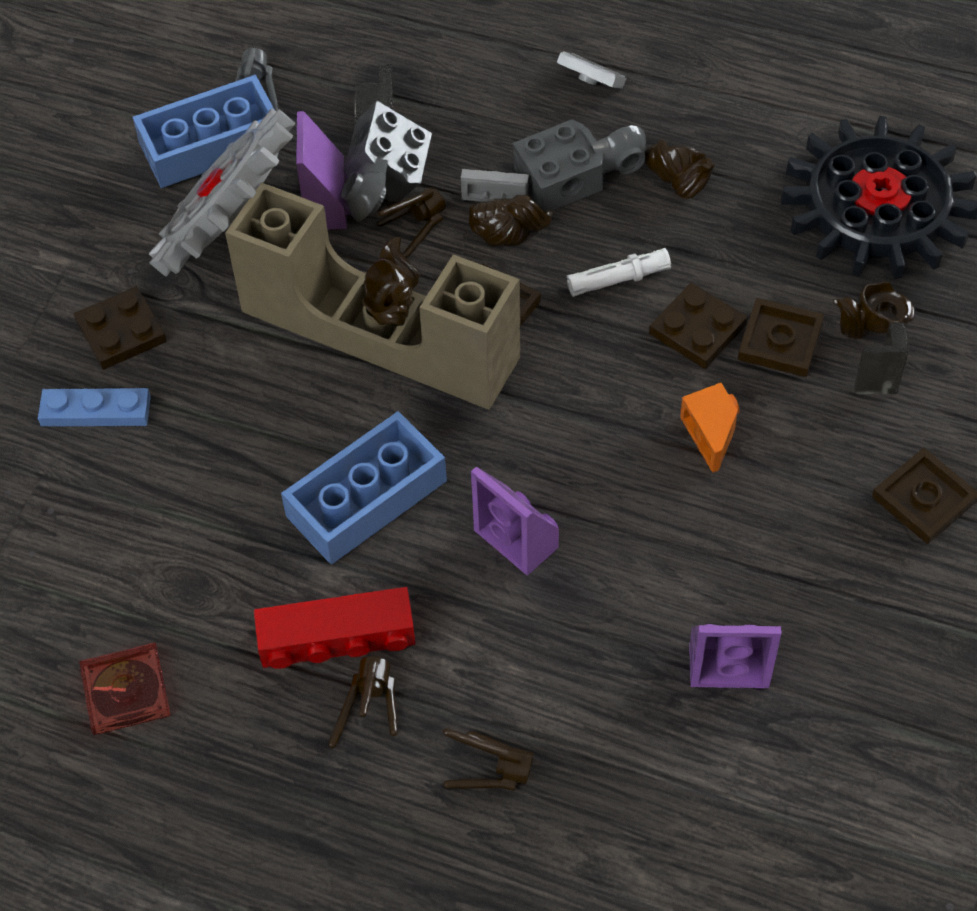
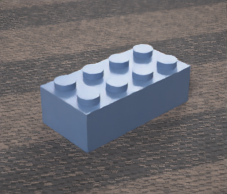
[133,75,274,188]
[281,411,447,565]

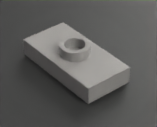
[557,51,627,89]
[461,169,529,202]

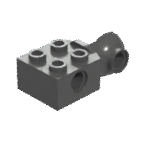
[341,101,432,222]
[513,119,646,212]

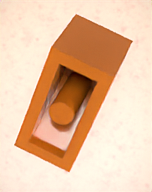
[680,383,740,473]

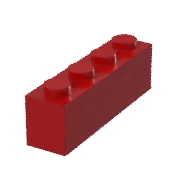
[254,587,416,669]

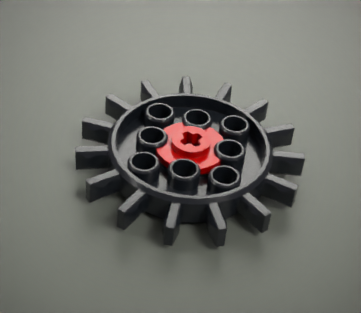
[781,116,977,279]

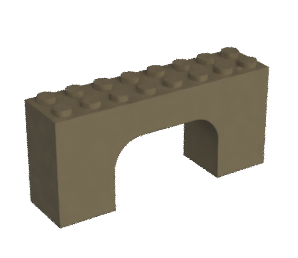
[225,182,520,410]

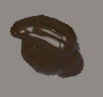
[644,139,715,199]
[469,195,554,246]
[362,237,420,326]
[833,281,914,340]

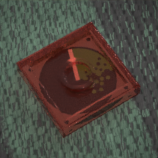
[79,642,171,735]

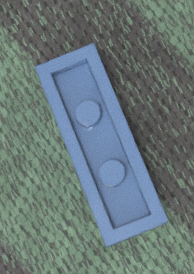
[38,388,151,427]

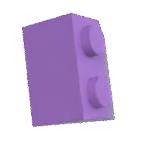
[296,111,351,229]
[471,467,559,576]
[689,624,781,688]

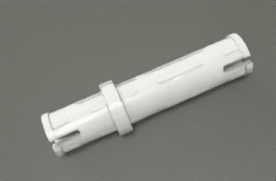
[567,248,671,297]

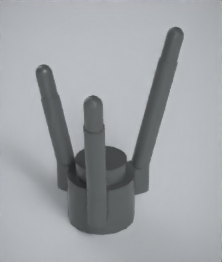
[235,48,279,112]

